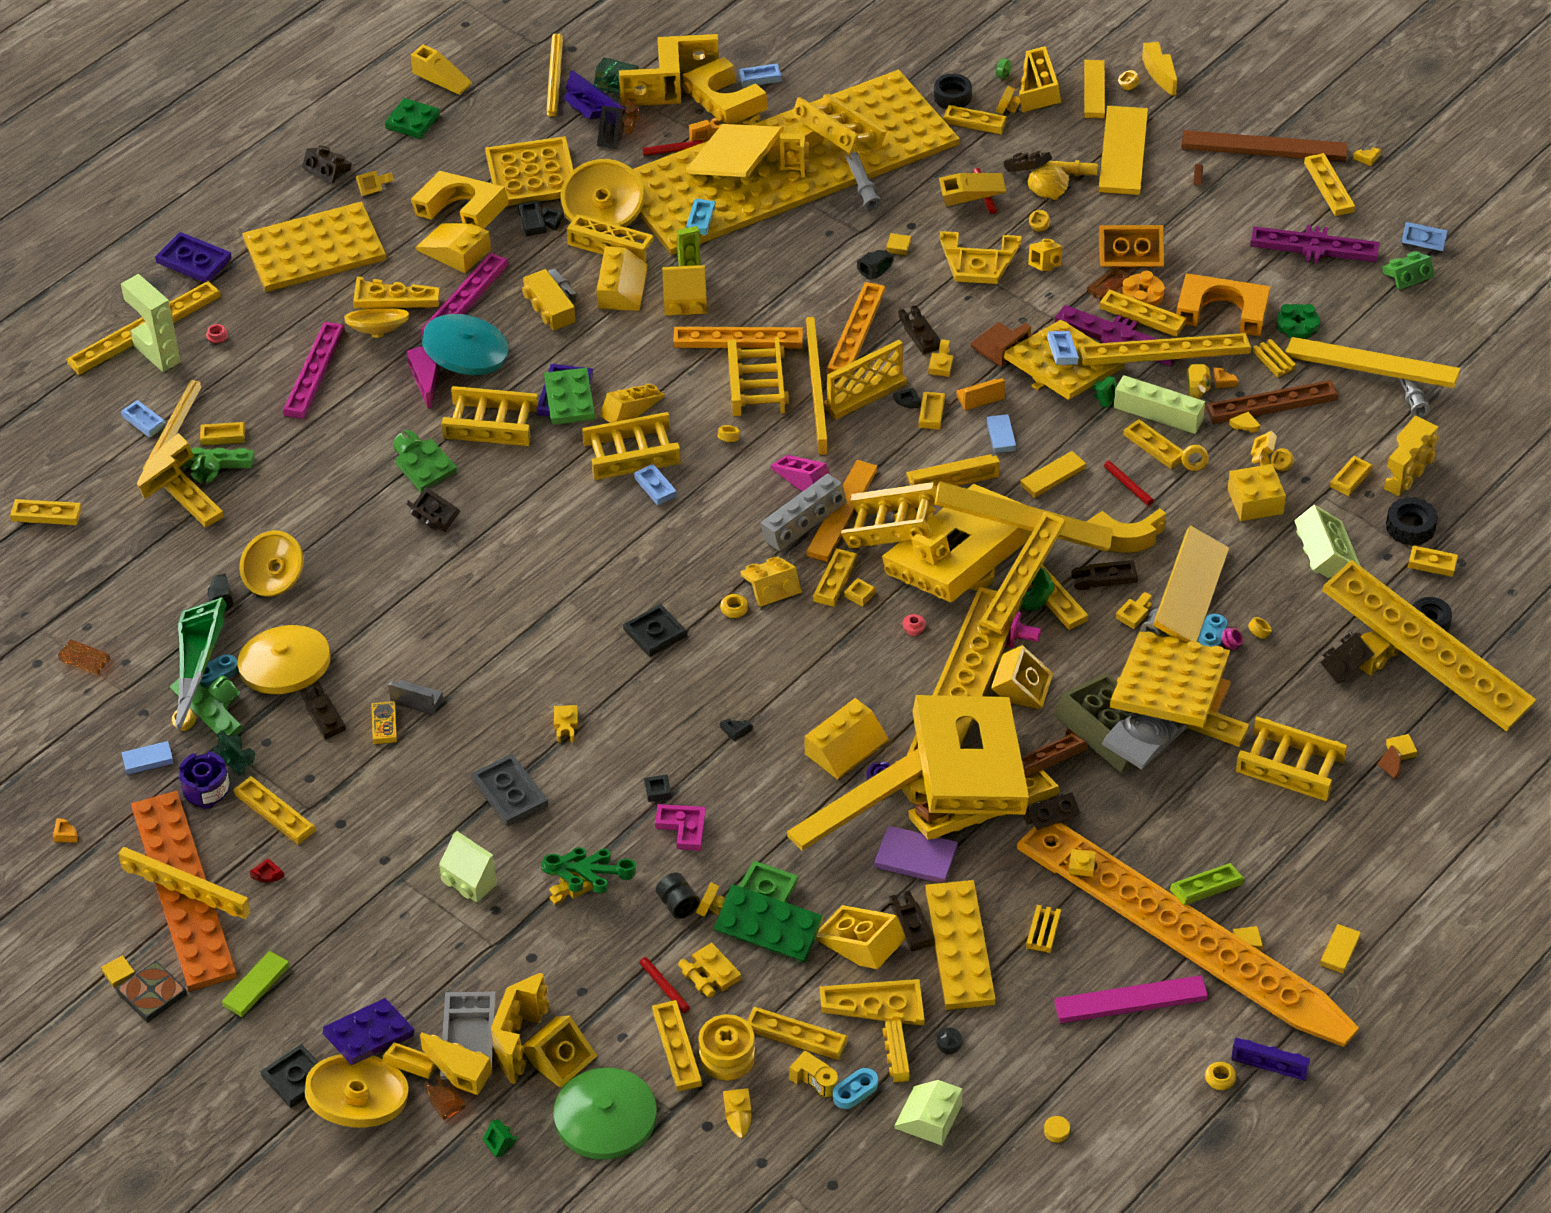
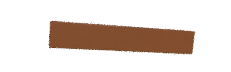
[1206,380,1338,424]

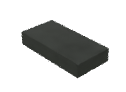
[518,200,546,236]

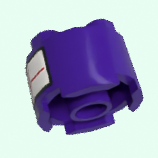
[179,751,230,809]

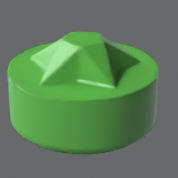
[996,58,1012,79]

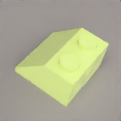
[439,831,497,903]
[894,1080,962,1145]

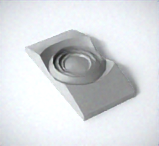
[1102,712,1187,770]
[440,992,496,1079]

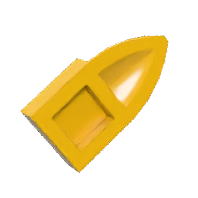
[723,1088,752,1138]

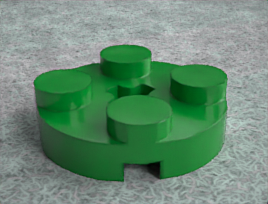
[1276,304,1320,339]
[1021,567,1054,612]

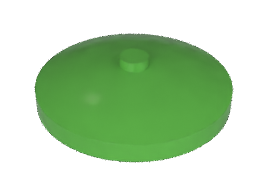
[554,1068,657,1159]

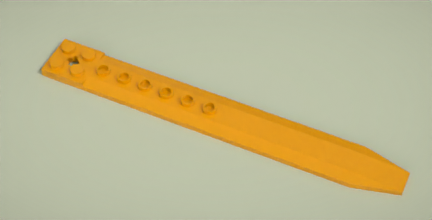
[1017,822,1359,1047]

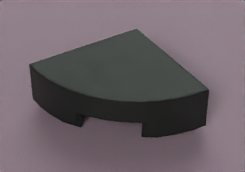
[543,207,564,230]
[893,388,921,408]
[720,719,753,742]

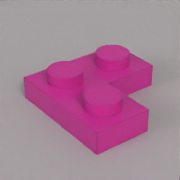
[655,804,706,851]

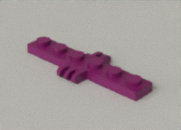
[1250,225,1380,263]
[1055,305,1176,367]

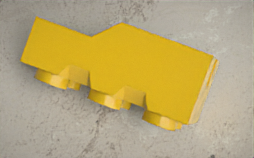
[1384,415,1439,496]

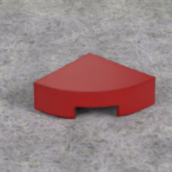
[249,858,284,882]

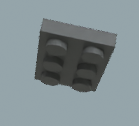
[471,754,549,826]

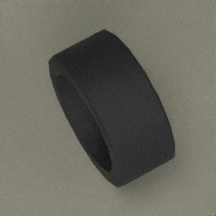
[934,73,972,109]

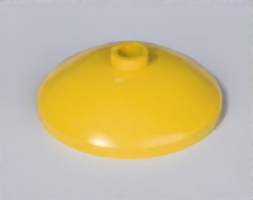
[344,308,409,338]
[239,530,304,597]

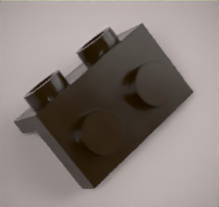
[302,145,352,183]
[405,487,461,533]
[1320,632,1375,684]
[1023,792,1081,830]

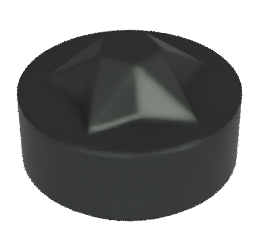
[937,1028,962,1054]

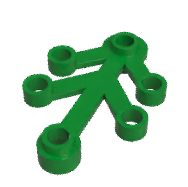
[541,847,636,894]

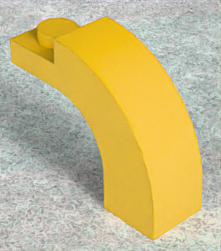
[1086,509,1166,553]

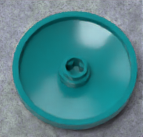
[422,314,508,375]

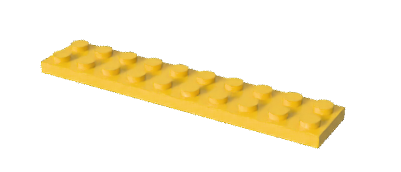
[1322,560,1536,732]
[907,587,1023,755]

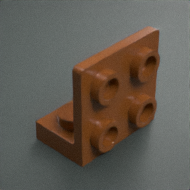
[971,322,1031,367]

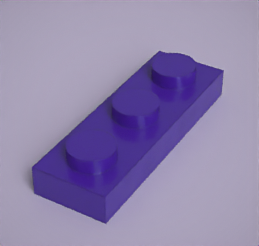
[1231,1038,1310,1081]

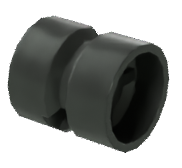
[656,872,700,919]

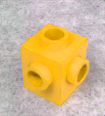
[1028,239,1062,271]

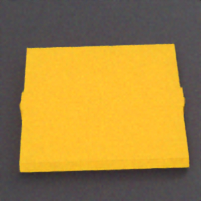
[686,124,784,177]

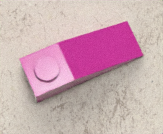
[407,346,440,408]
[771,455,831,492]

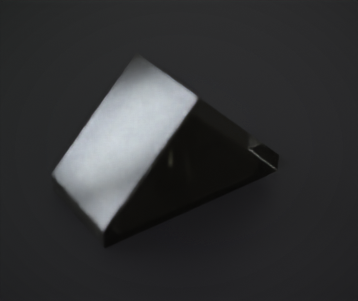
[597,106,624,149]

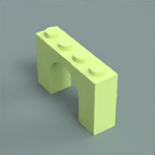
[121,274,181,373]

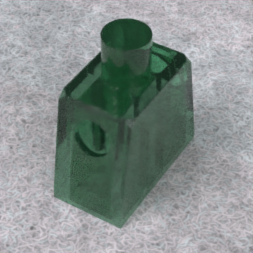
[594,57,639,94]

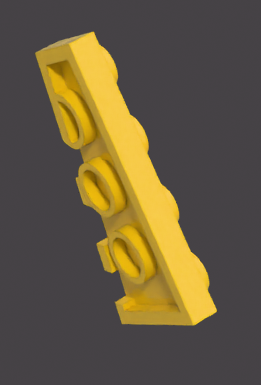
[353,277,440,309]
[819,979,925,1026]

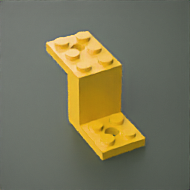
[619,34,719,107]

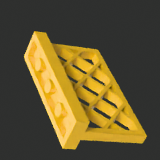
[823,340,907,420]

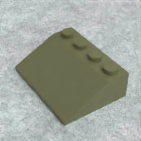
[1053,673,1135,773]

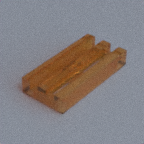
[1087,267,1130,301]
[58,639,110,675]

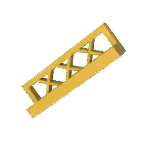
[567,214,653,263]
[906,454,1000,488]

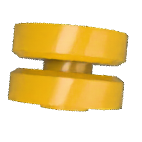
[698,1014,755,1081]

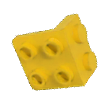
[740,557,802,607]

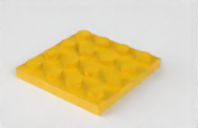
[485,136,573,207]
[1004,320,1125,400]

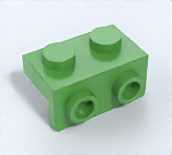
[1382,252,1435,290]

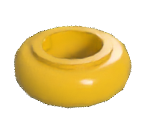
[1181,444,1209,471]
[720,594,749,618]
[1205,1061,1237,1091]

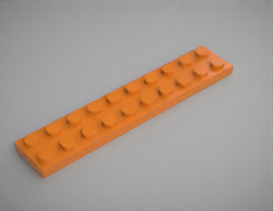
[131,790,237,992]

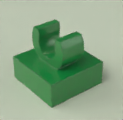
[1092,376,1117,407]
[482,1119,517,1157]

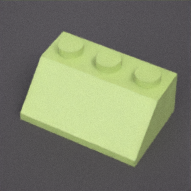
[1294,504,1361,578]

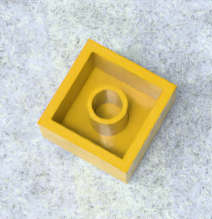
[1228,464,1286,521]

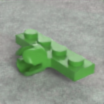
[180,447,255,483]
[170,675,244,744]

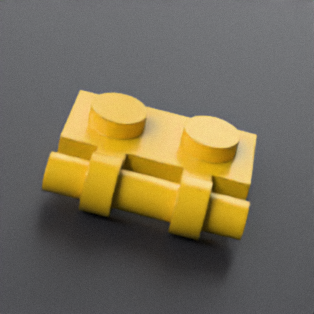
[678,942,742,998]

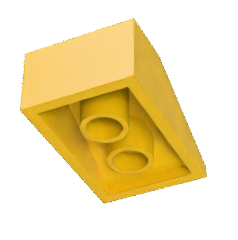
[416,223,491,274]
[815,905,907,969]

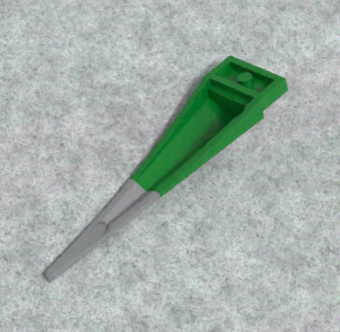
[175,597,227,730]

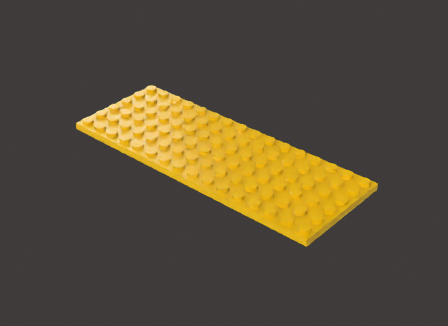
[633,69,960,255]

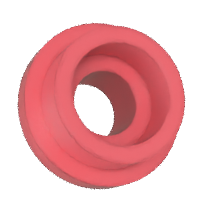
[206,324,228,344]
[903,614,926,636]

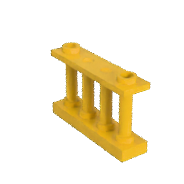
[791,94,887,154]
[727,337,789,416]
[441,386,538,446]
[582,412,681,480]
[841,482,937,549]
[1236,716,1347,801]

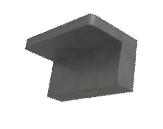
[388,680,443,715]

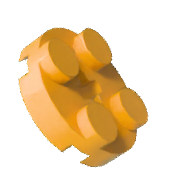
[1122,271,1165,306]

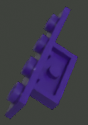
[564,71,626,127]

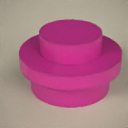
[1222,628,1243,651]

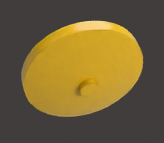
[561,159,644,232]
[237,625,331,694]
[305,1054,408,1128]

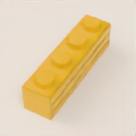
[882,1020,909,1083]

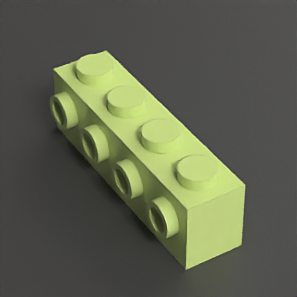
[1114,375,1205,434]

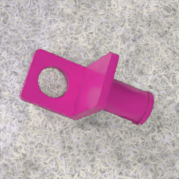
[1005,611,1041,648]

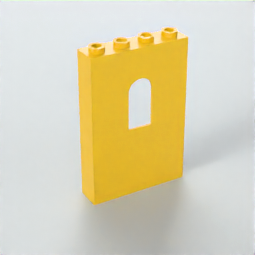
[882,484,1032,603]
[913,695,1029,815]

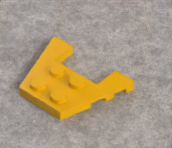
[940,231,1022,284]

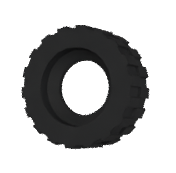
[1386,497,1438,546]

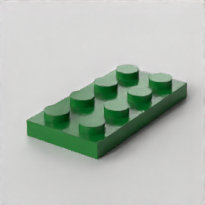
[713,884,824,963]

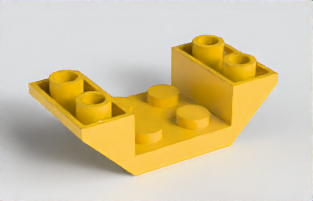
[491,973,550,1084]

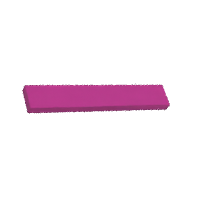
[421,253,509,335]
[283,322,345,419]
[1054,975,1208,1024]

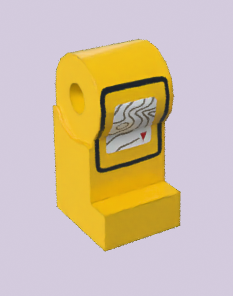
[789,1051,838,1097]

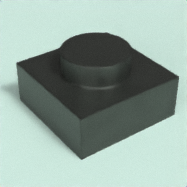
[644,774,672,802]

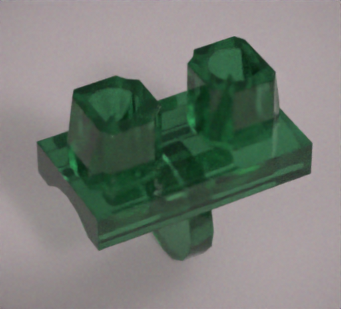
[213,731,255,775]

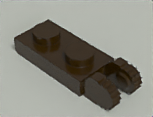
[1003,151,1052,172]
[898,305,941,355]
[1071,560,1138,590]
[300,682,346,739]
[889,890,935,952]

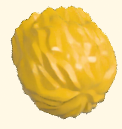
[1028,162,1069,200]

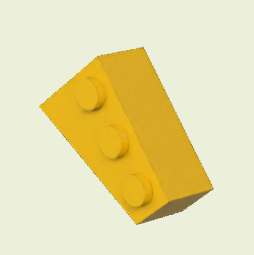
[1019,46,1062,113]

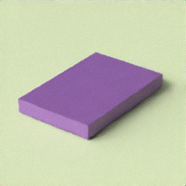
[874,826,958,883]

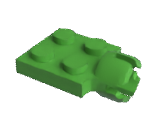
[393,430,457,493]

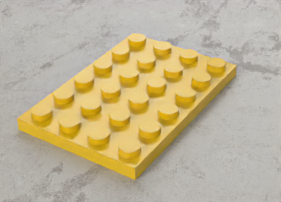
[242,201,387,292]
[1110,631,1230,728]

